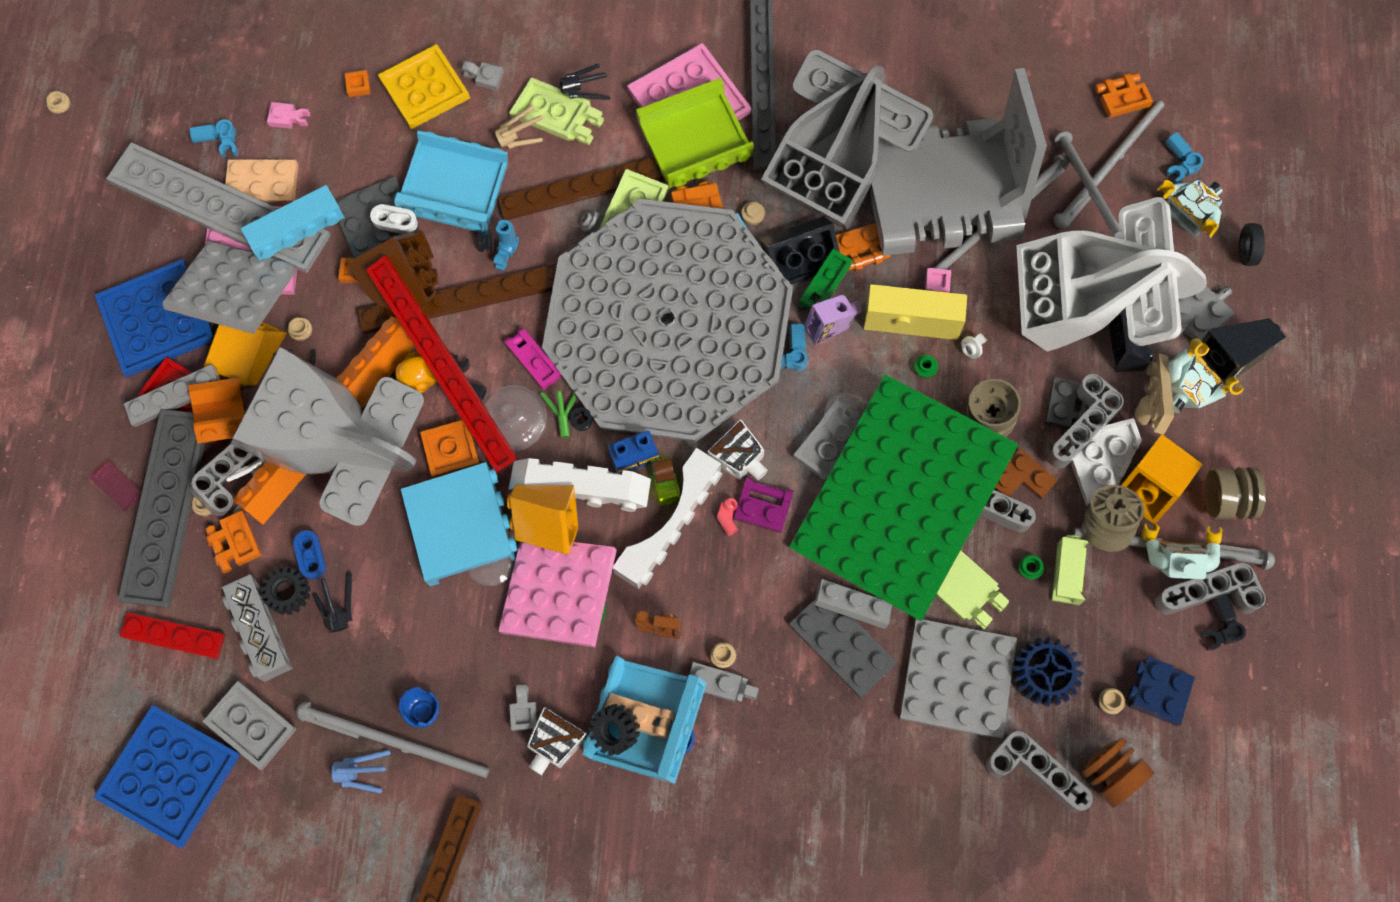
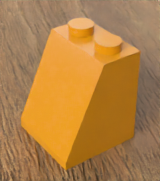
[204,322,287,388]
[1121,435,1203,524]
[507,485,579,554]

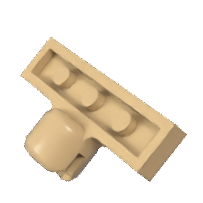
[1135,353,1174,435]

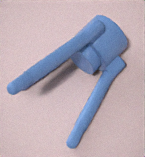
[332,750,391,793]

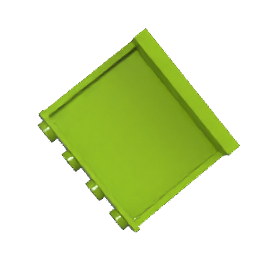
[636,78,754,188]

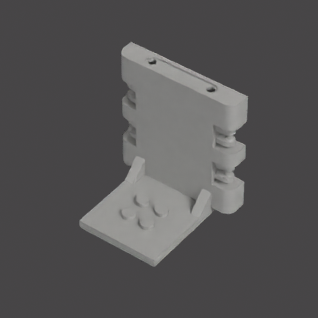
[869,68,1047,256]

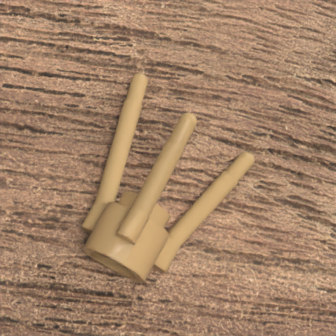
[495,105,543,149]

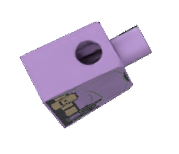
[804,295,862,345]

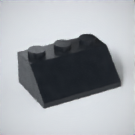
[759,216,840,285]
[1109,307,1153,372]

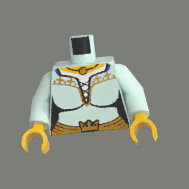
[1157,180,1222,238]
[1168,338,1244,413]
[1141,524,1223,579]

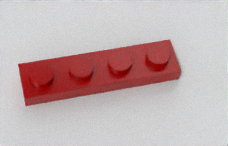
[119,612,226,660]

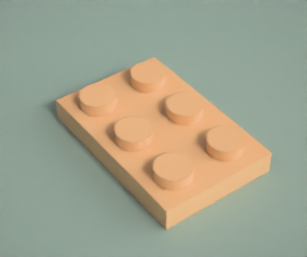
[225,160,298,205]

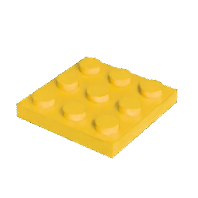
[378,44,470,129]

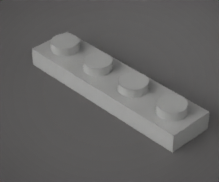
[124,364,220,427]

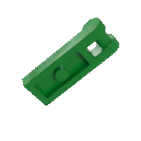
[798,249,853,310]

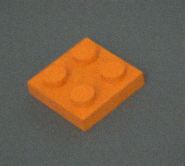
[420,420,480,479]

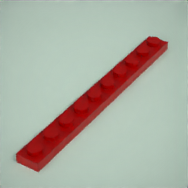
[366,256,519,473]

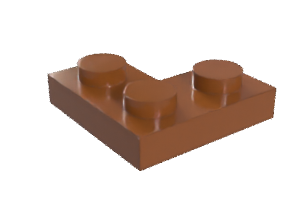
[994,448,1058,500]

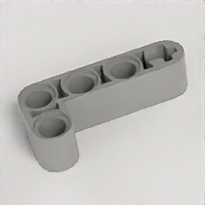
[1048,374,1124,469]
[190,444,254,516]
[980,490,1036,533]
[1155,563,1266,615]
[986,731,1093,812]

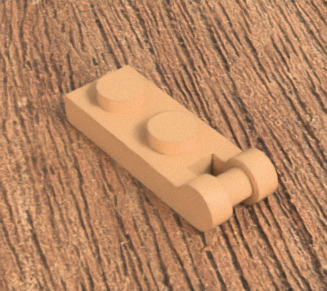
[605,693,676,740]

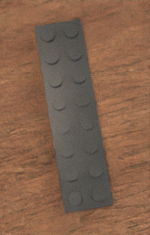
[118,409,206,608]

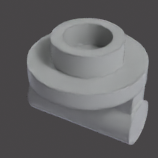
[580,210,605,234]

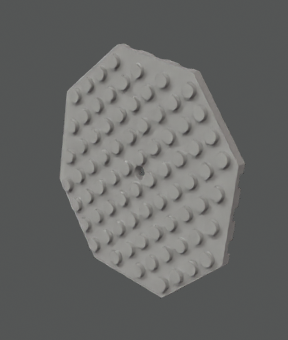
[542,199,793,442]

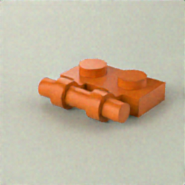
[1095,73,1153,118]
[836,223,891,271]
[205,510,262,573]

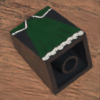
[1201,318,1286,384]

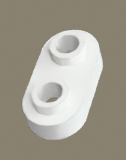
[370,204,418,234]

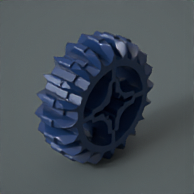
[1012,637,1084,707]

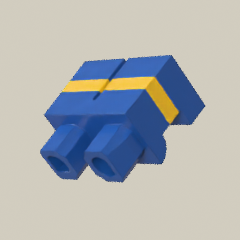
[608,430,660,475]

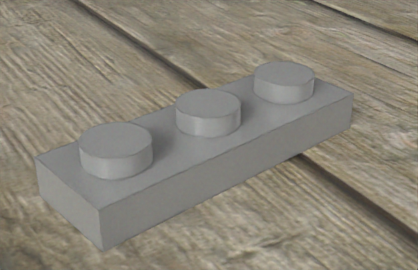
[814,579,892,629]

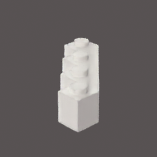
[509,458,651,512]

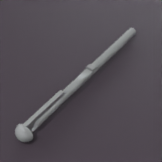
[1053,100,1165,229]
[1055,131,1124,239]
[934,154,1070,270]
[1074,527,1275,570]
[296,702,490,778]

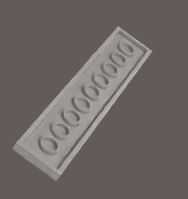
[106,142,331,273]

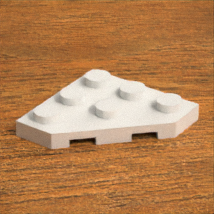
[1065,418,1142,507]

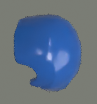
[398,687,440,728]

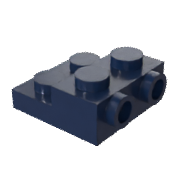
[1127,656,1195,726]

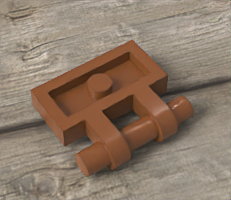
[634,611,682,639]

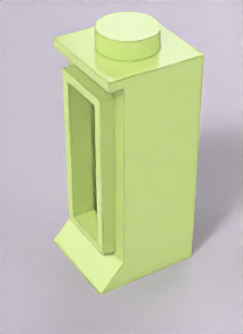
[1051,535,1088,605]

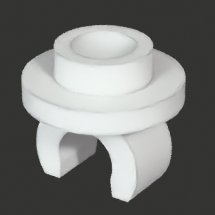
[961,333,987,359]

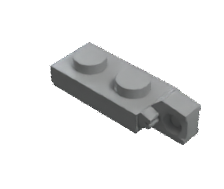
[690,662,759,702]

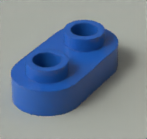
[293,530,326,580]

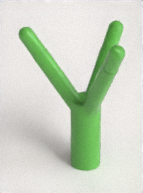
[540,390,577,438]

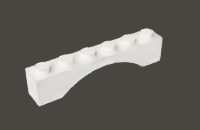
[613,448,722,590]

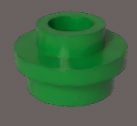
[914,355,938,378]
[1018,555,1044,580]

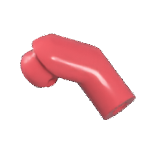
[717,498,738,536]

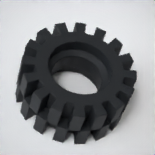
[260,567,311,615]
[589,704,640,756]

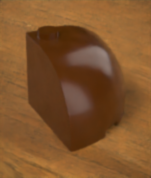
[348,231,438,309]

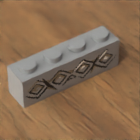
[222,574,293,682]

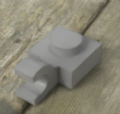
[462,61,504,91]
[510,685,538,731]

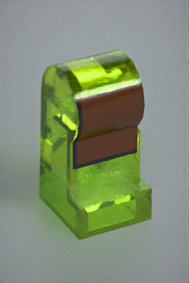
[651,456,681,506]

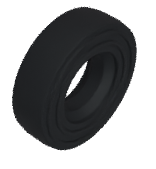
[1239,223,1265,266]

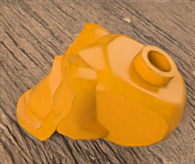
[395,350,438,393]

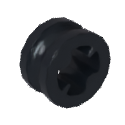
[478,231,493,252]
[570,407,592,431]

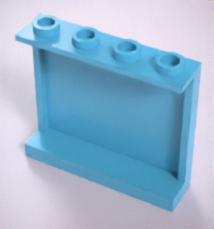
[394,131,508,234]
[401,462,518,587]
[582,656,707,784]

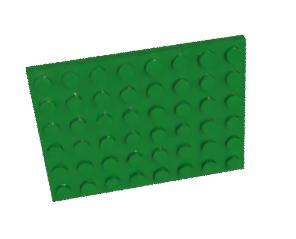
[789,374,1019,621]

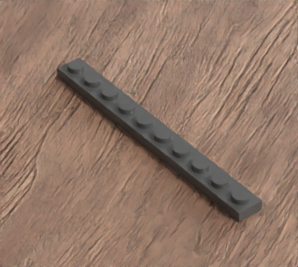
[750,0,776,171]

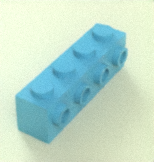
[241,185,344,261]

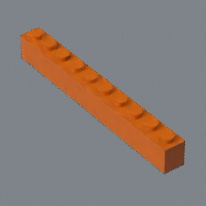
[233,316,415,525]

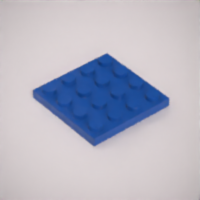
[95,259,215,378]
[93,705,241,849]

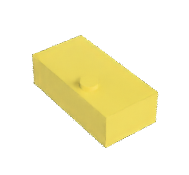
[864,284,967,340]

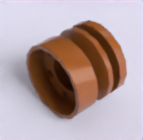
[1081,737,1154,808]

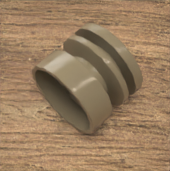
[966,379,1021,437]
[1205,467,1265,520]
[1082,485,1144,552]

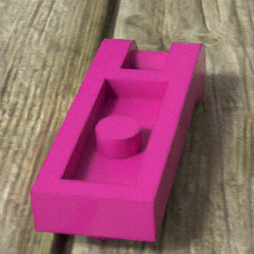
[503,327,562,391]

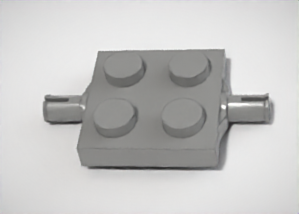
[1171,286,1235,341]

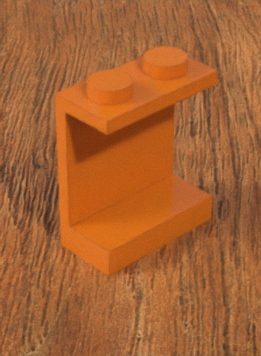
[188,378,245,444]

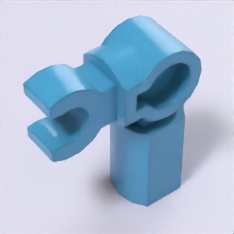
[190,119,238,158]
[1165,132,1204,184]
[493,220,519,271]
[781,324,808,371]

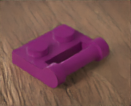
[734,477,794,533]

